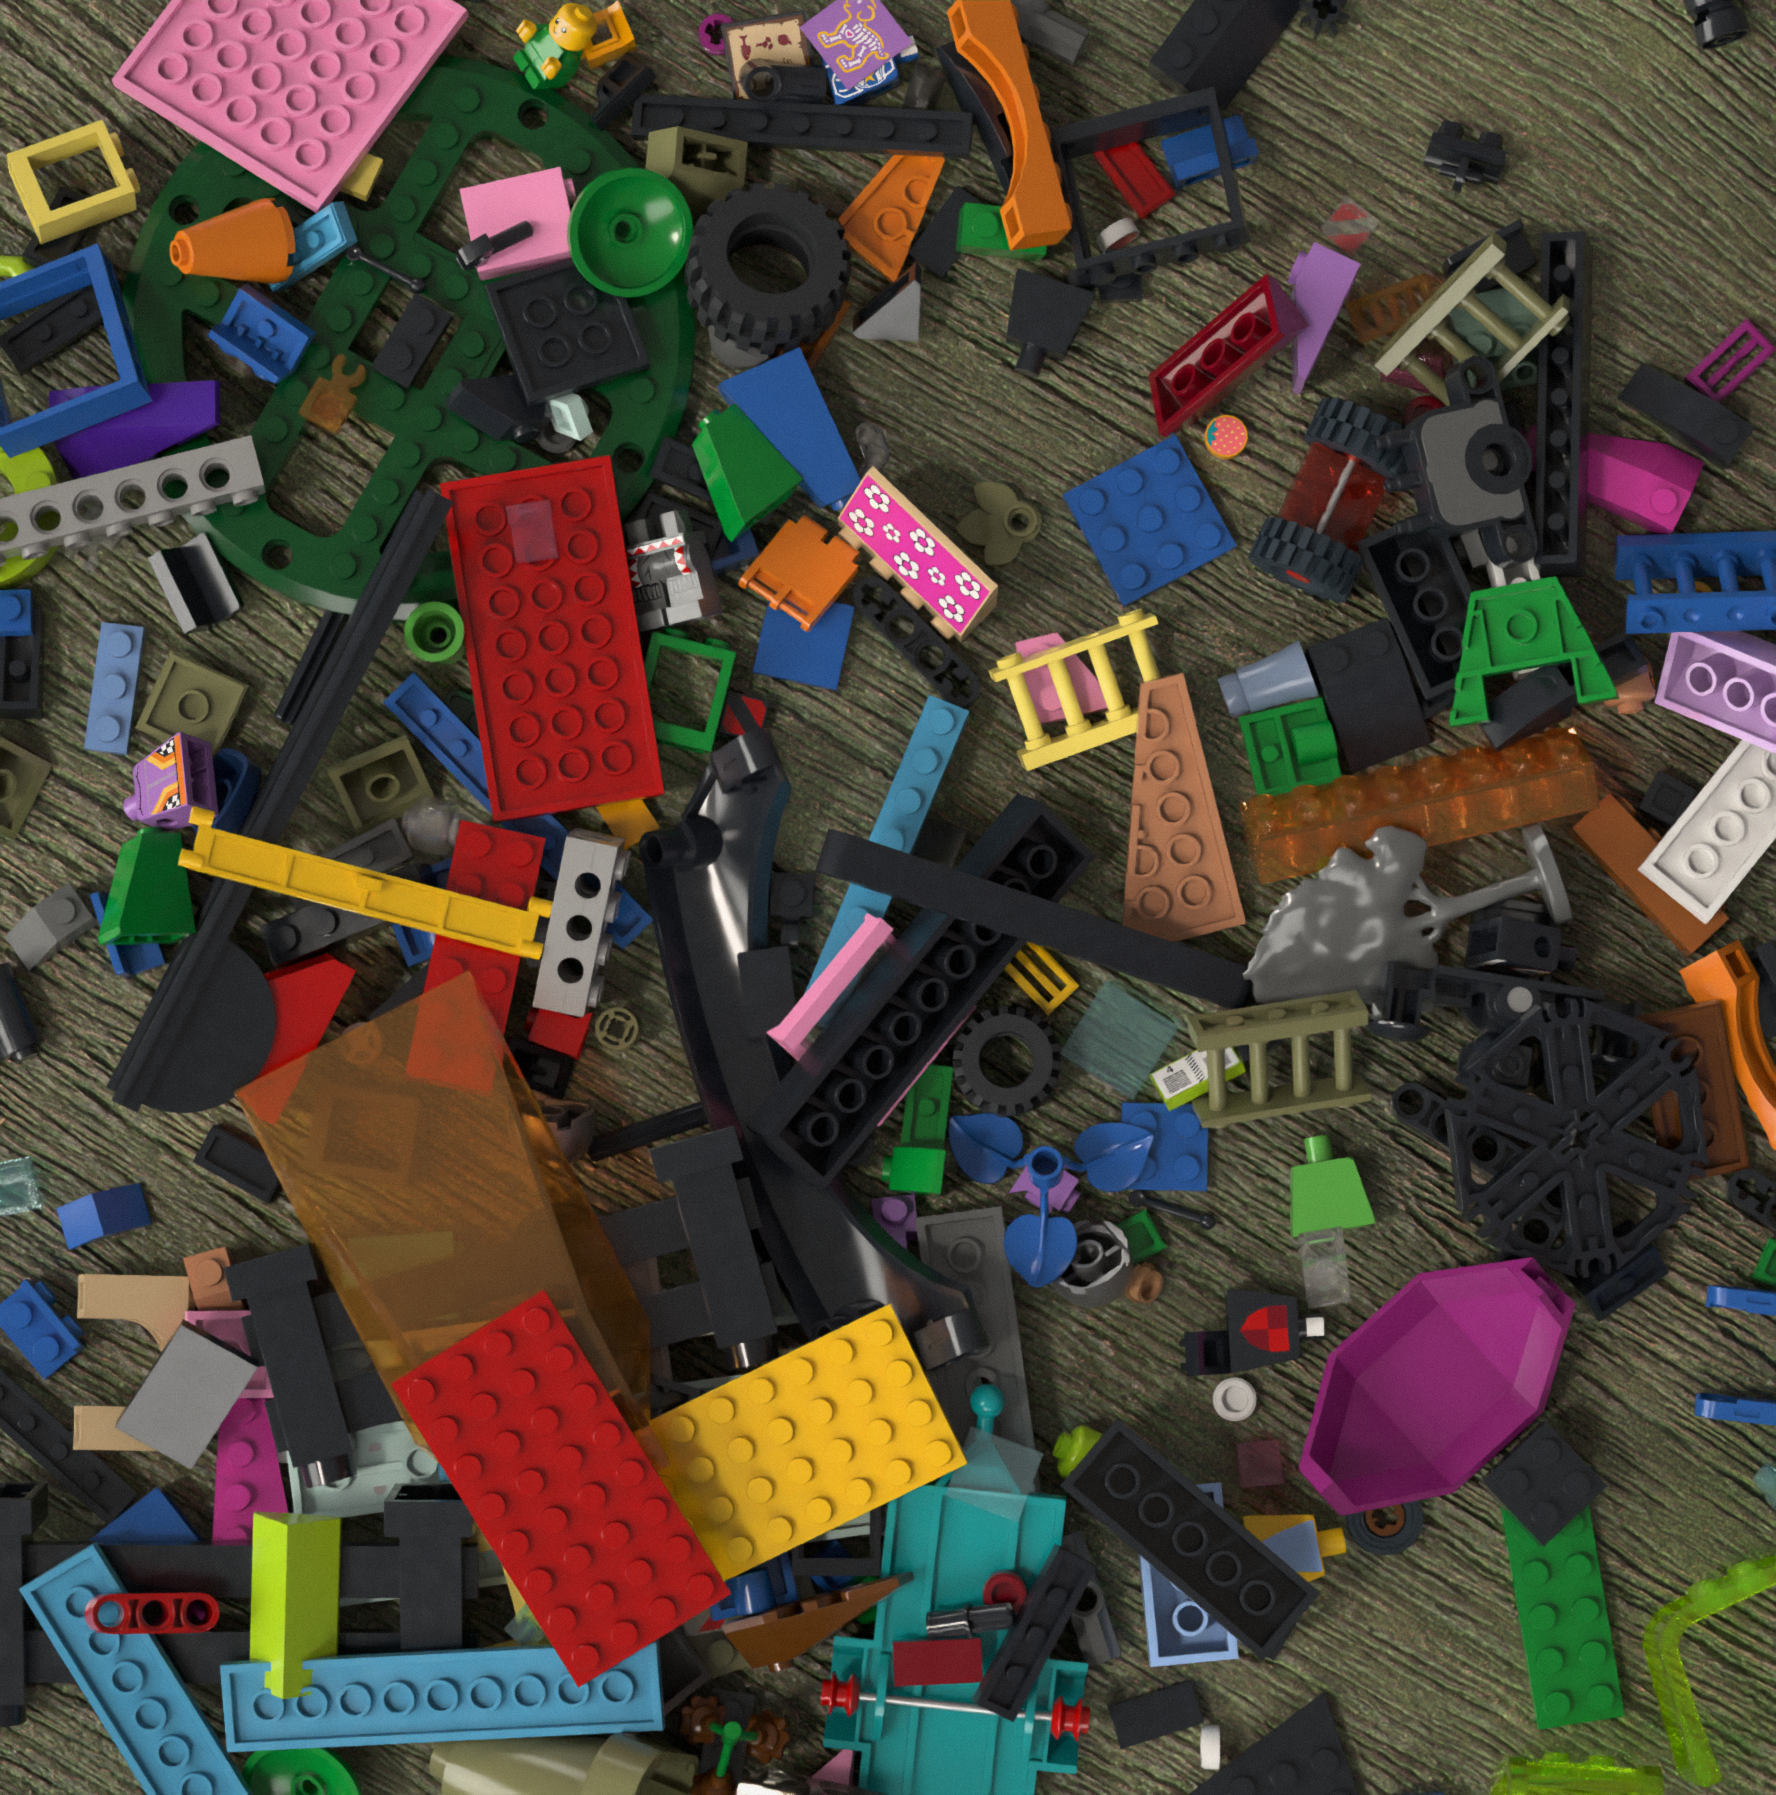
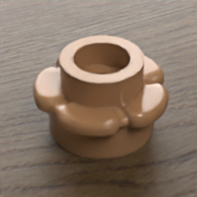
[1124,1262,1163,1304]

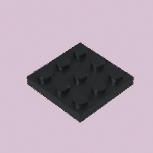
[484,258,650,407]

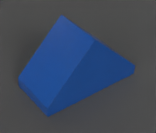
[56,1183,152,1250]

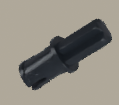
[926,1602,1016,1640]

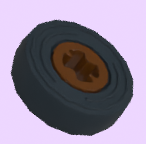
[1345,1500,1424,1556]

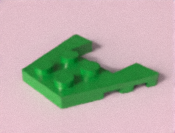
[1449,576,1619,728]

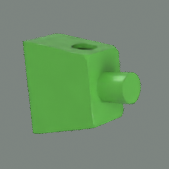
[1290,1135,1375,1239]

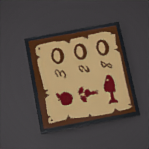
[721,9,814,102]

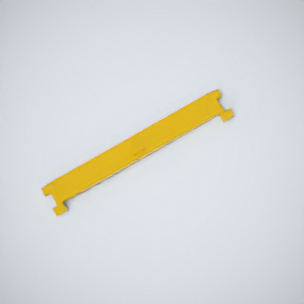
[178,806,553,960]

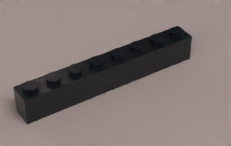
[1534,231,1593,578]

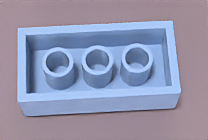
[1138,1482,1239,1667]

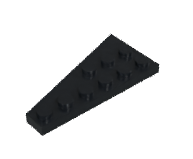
[1187,1692,1358,1795]

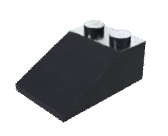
[1304,617,1431,774]

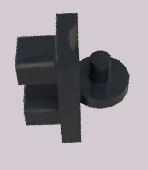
[1423,120,1507,193]

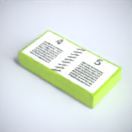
[1149,1047,1246,1112]

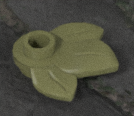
[956,482,1042,566]

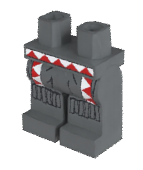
[625,510,723,633]

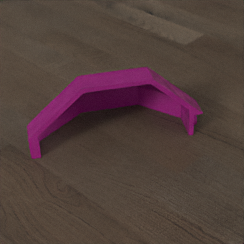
[1299,1257,1576,1516]

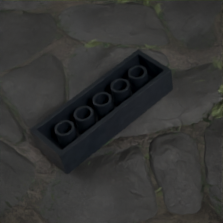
[1059,1418,1320,1661]

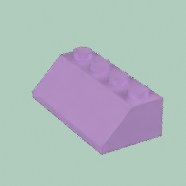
[1654,631,1776,753]

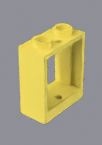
[7,119,140,244]

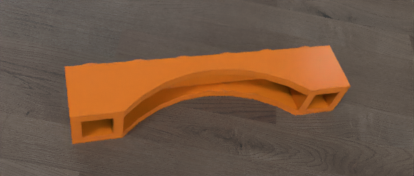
[947,0,1072,251]
[1679,940,1776,1151]

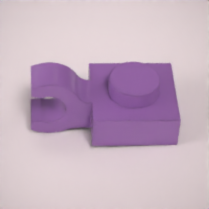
[872,1194,918,1250]

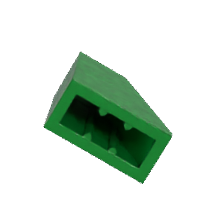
[692,403,803,542]
[98,827,196,945]

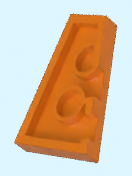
[838,155,945,283]

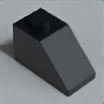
[444,374,552,443]

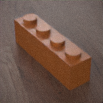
[1567,793,1729,957]

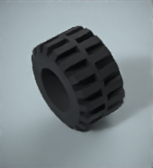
[952,1006,1061,1117]

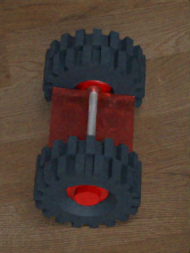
[1248,397,1407,603]

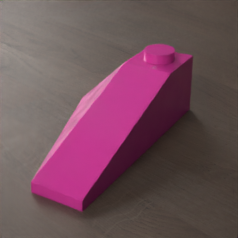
[1527,425,1704,534]

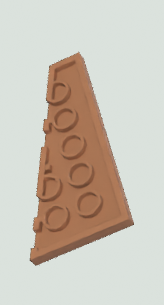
[1122,672,1246,942]

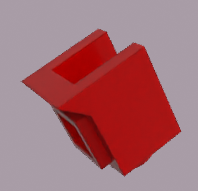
[523,1007,595,1061]

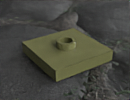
[135,650,250,757]

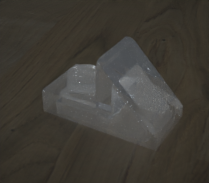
[1296,1226,1351,1309]

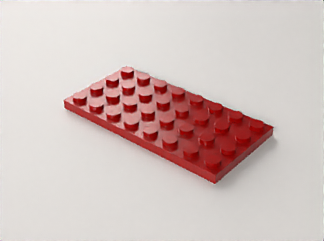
[440,455,665,824]
[391,1289,731,1688]

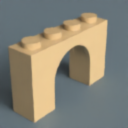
[73,1274,196,1451]

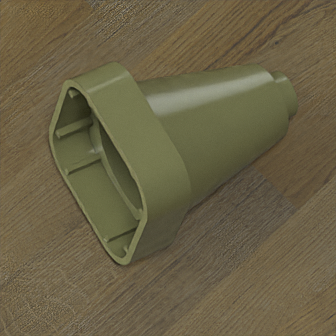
[429,1733,700,1795]

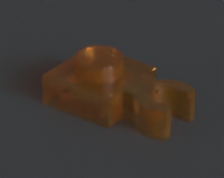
[298,354,366,436]

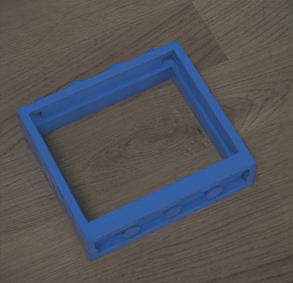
[0,243,153,458]

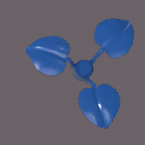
[949,1113,1153,1288]

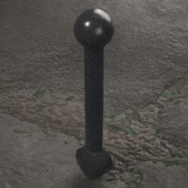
[345,244,426,294]
[1129,1190,1216,1230]

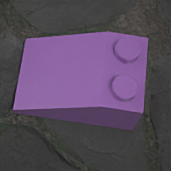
[1287,242,1361,395]

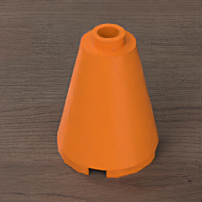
[170,198,295,284]

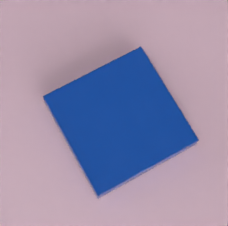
[753,593,855,692]

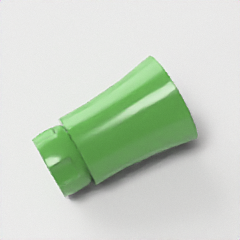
[404,602,466,665]

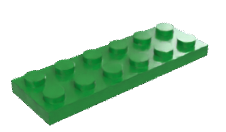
[1499,1456,1625,1730]

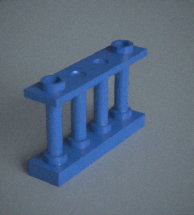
[1614,531,1776,634]

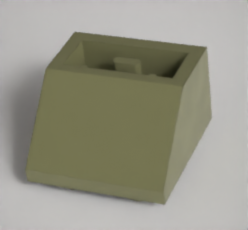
[646,126,748,228]

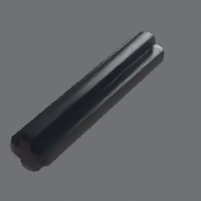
[274,610,348,726]
[587,1101,709,1162]

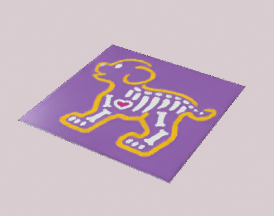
[799,0,913,90]

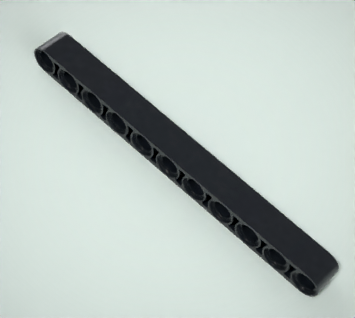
[815,829,1253,1009]

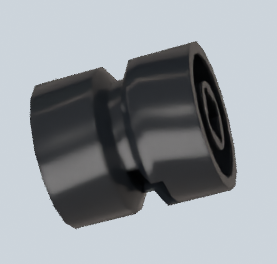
[1683,0,1751,50]

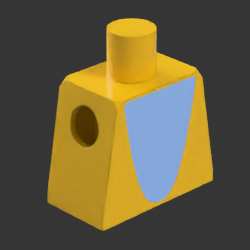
[1240,1514,1346,1582]

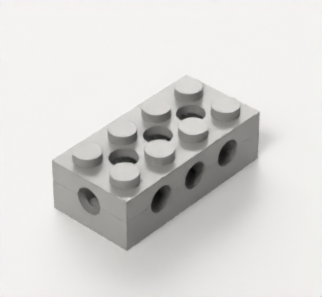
[532,828,631,1017]

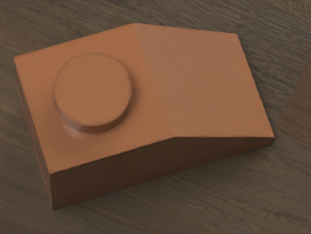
[183,1246,248,1311]

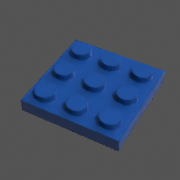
[1062,434,1237,609]

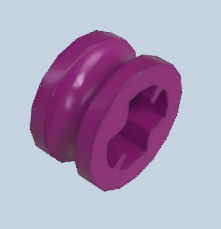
[699,14,733,56]

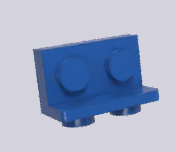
[0,1279,87,1380]

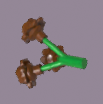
[678,1695,791,1795]

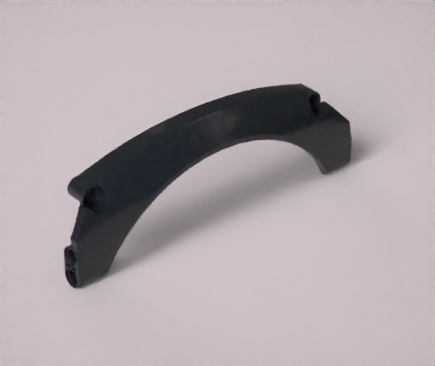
[639,728,989,1372]

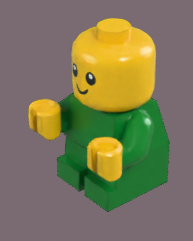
[513,2,597,90]

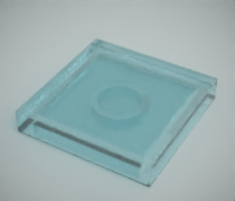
[1060,981,1179,1100]

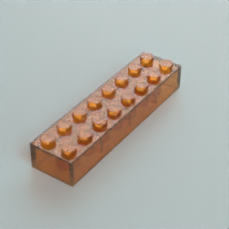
[1238,728,1600,884]

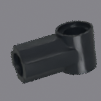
[738,58,827,104]

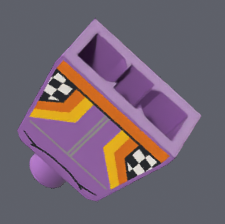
[123,732,219,831]

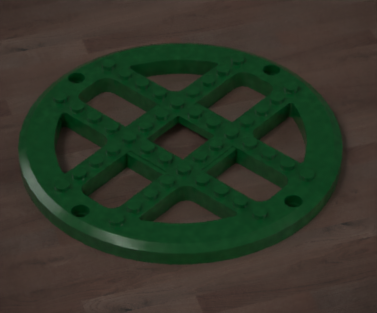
[122,54,696,624]

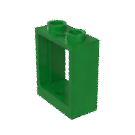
[644,628,738,756]

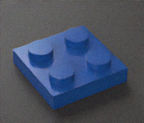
[1121,1103,1208,1192]

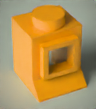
[580,1,637,70]

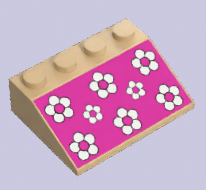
[838,466,998,642]

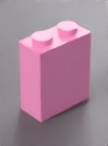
[459,167,577,281]

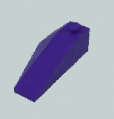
[49,380,220,480]

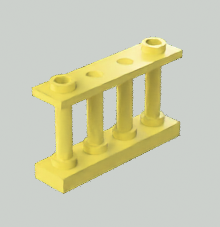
[988,609,1161,771]

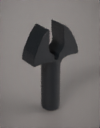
[455,221,534,271]

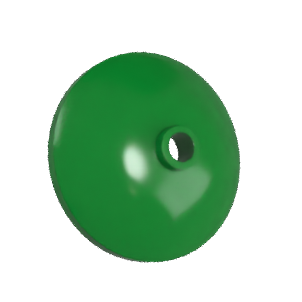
[567,167,693,297]
[241,1747,363,1795]

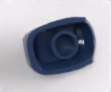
[191,748,263,835]

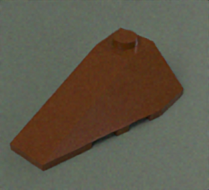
[722,1571,914,1672]

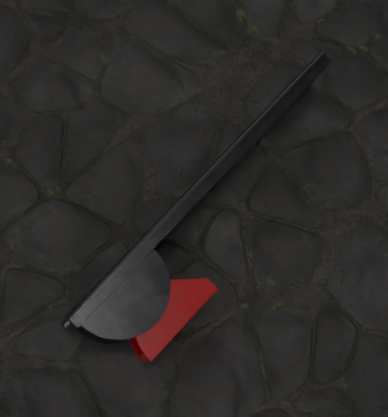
[106,489,453,1126]

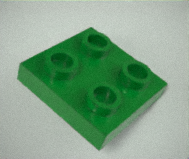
[1238,697,1343,802]

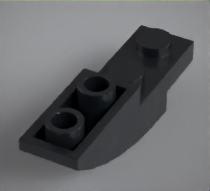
[935,41,1014,196]
[1478,631,1649,752]

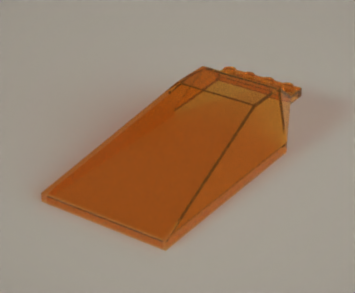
[234,970,671,1471]

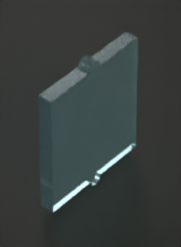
[945,1426,1043,1523]

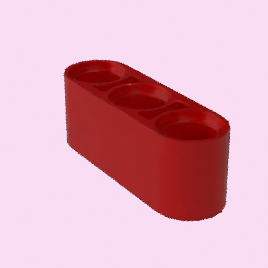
[84,1592,220,1634]

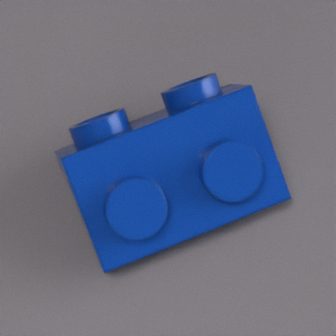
[208,284,316,384]

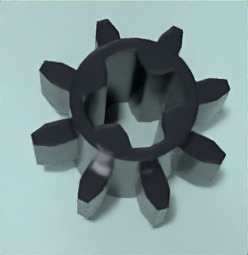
[1297,0,1350,40]

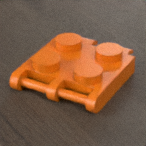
[738,514,860,633]

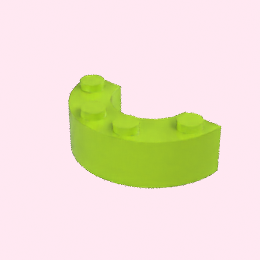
[0,446,62,590]

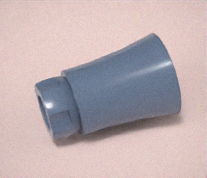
[1218,640,1319,717]

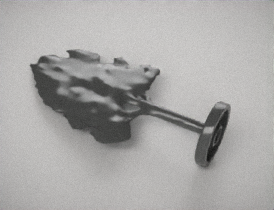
[1243,822,1572,1020]

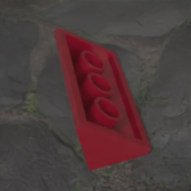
[1148,273,1310,437]

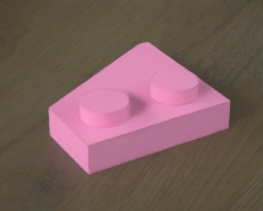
[1015,632,1108,726]

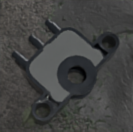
[1373,356,1538,569]

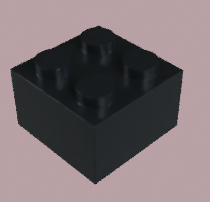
[1478,1421,1607,1546]

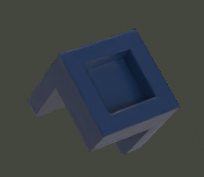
[710,529,760,578]

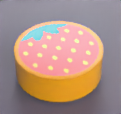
[1204,415,1248,460]

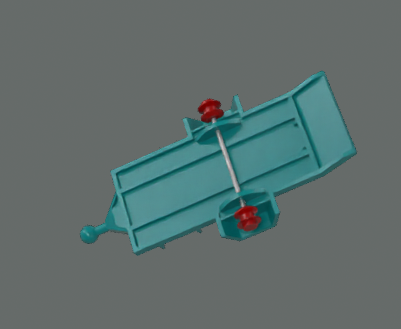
[820,1384,1090,1795]

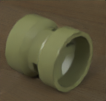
[595,1007,641,1053]

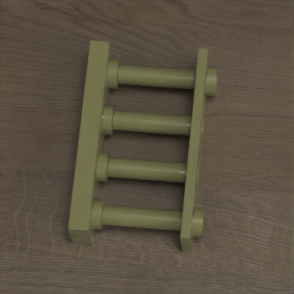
[1374,232,1570,406]
[1187,990,1371,1129]

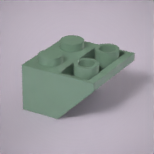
[1445,283,1539,390]

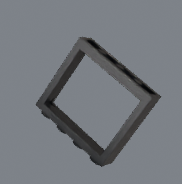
[1050,87,1251,285]

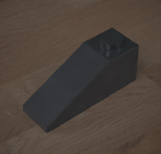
[1618,363,1754,471]

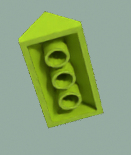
[250,1511,342,1699]

